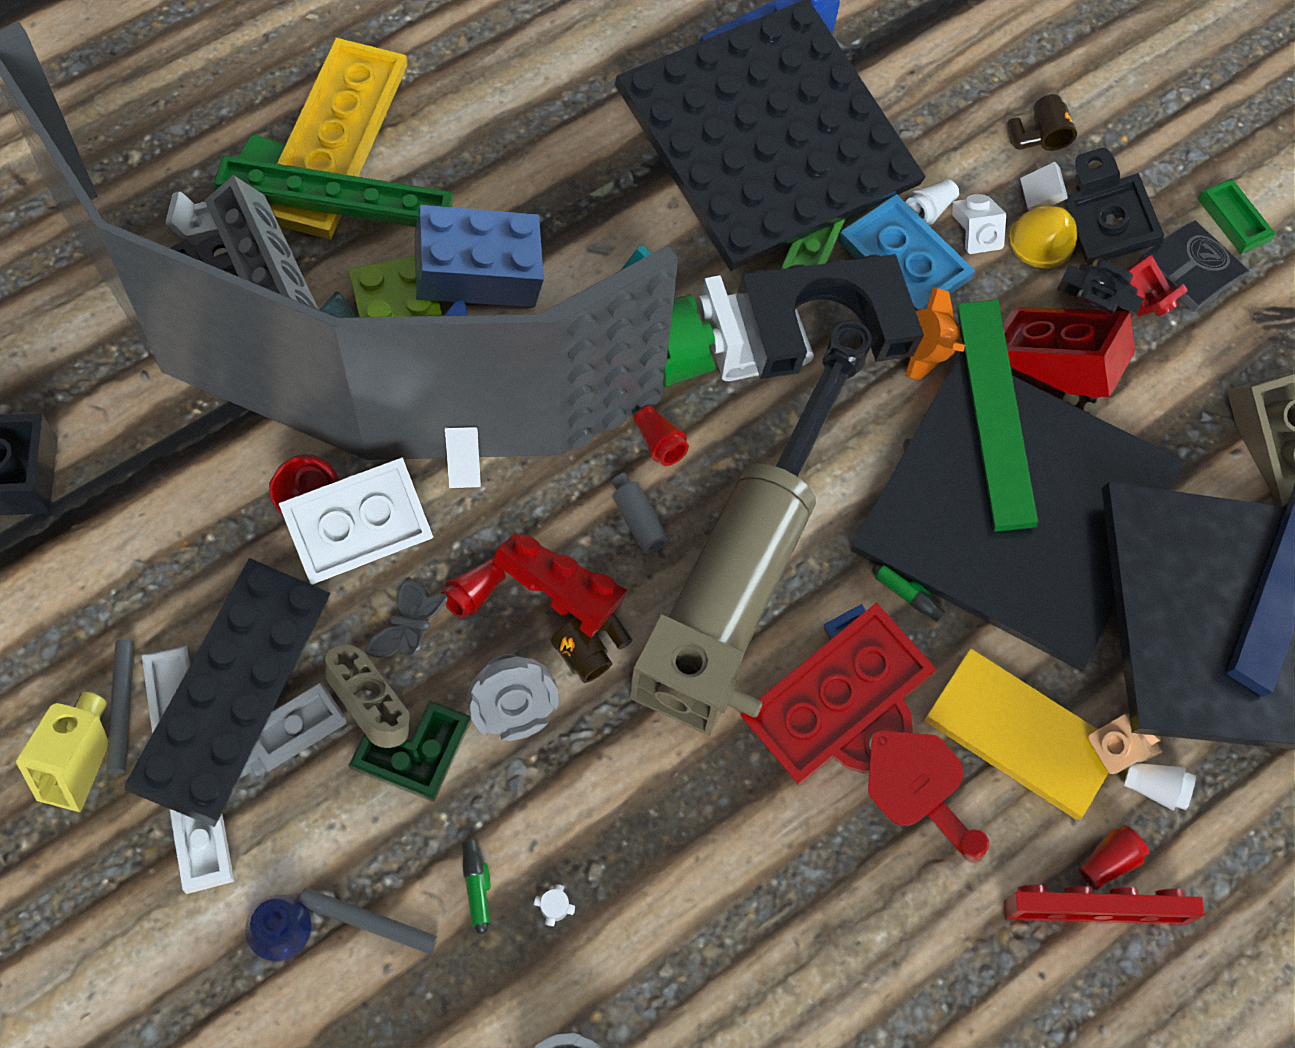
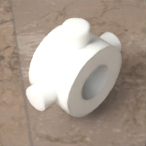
[534,884,575,926]

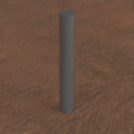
[106,639,134,774]
[298,887,438,955]

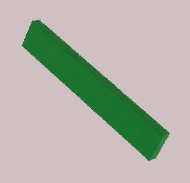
[212,155,454,227]
[957,299,1038,532]

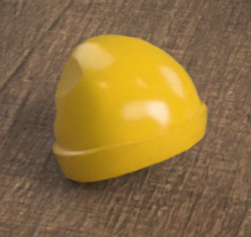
[1009,206,1077,269]

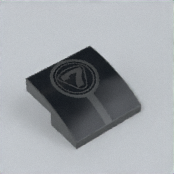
[1138,220,1250,312]

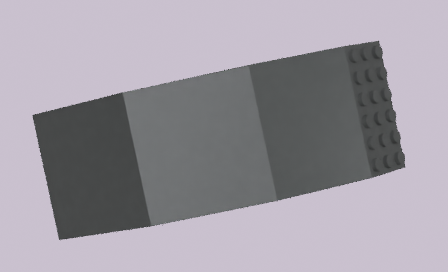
[0,22,679,460]

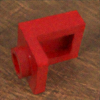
[1126,255,1188,317]

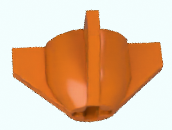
[905,287,965,380]

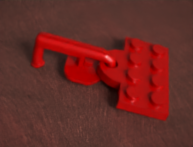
[740,602,989,863]

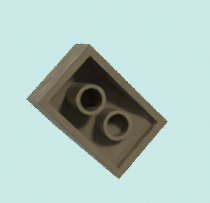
[1227,370,1295,505]

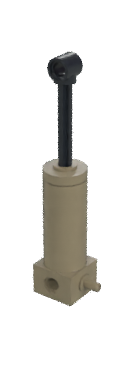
[630,320,872,736]

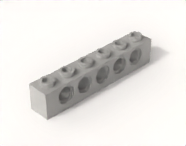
[205,175,319,310]

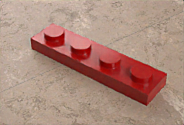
[1004,885,1205,925]

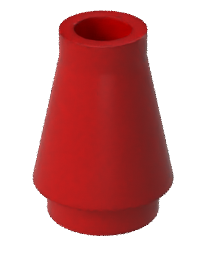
[634,406,689,466]
[441,558,506,619]
[1078,824,1150,890]

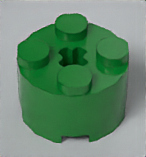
[663,294,715,388]

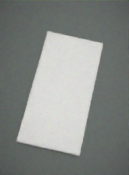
[445,427,481,488]

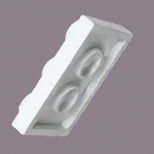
[278,457,434,585]

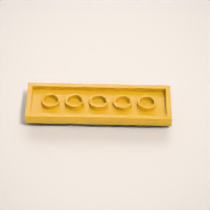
[269,38,408,240]

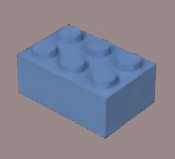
[414,205,544,307]

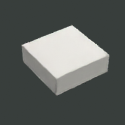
[1020,162,1068,211]

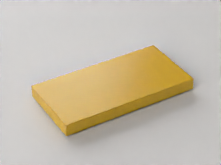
[924,649,1109,821]

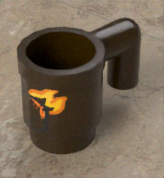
[1007,94,1077,151]
[551,613,633,683]

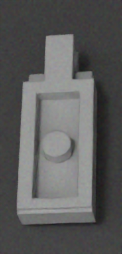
[239,683,347,779]

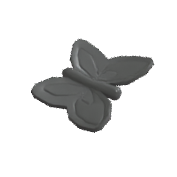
[365,581,449,658]

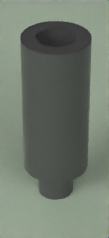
[612,473,670,555]

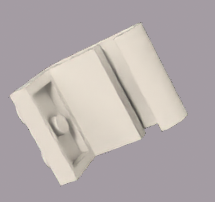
[697,275,814,381]

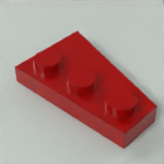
[493,533,627,638]

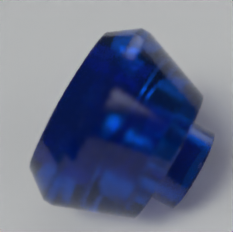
[245,895,312,961]

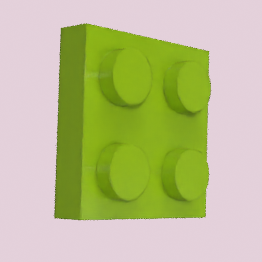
[348,256,442,317]

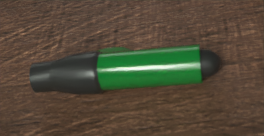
[872,565,945,622]
[462,840,491,934]

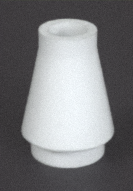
[905,179,959,225]
[1123,762,1196,811]

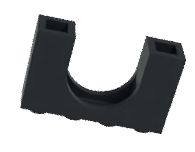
[736,254,924,379]

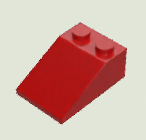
[1003,307,1135,398]

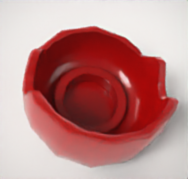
[269,454,339,515]

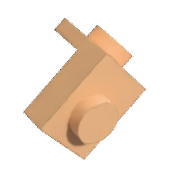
[1089,714,1163,774]

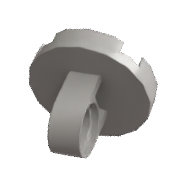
[467,654,559,741]

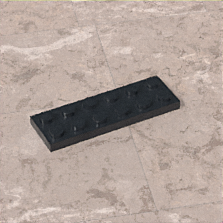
[125,558,331,827]

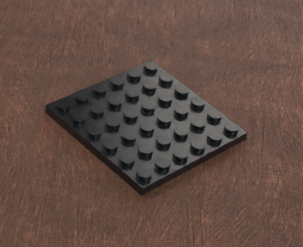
[615,0,926,271]

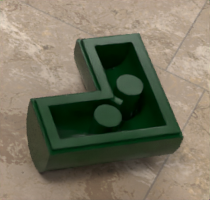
[349,700,472,802]

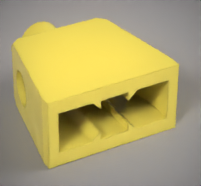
[16,692,108,812]

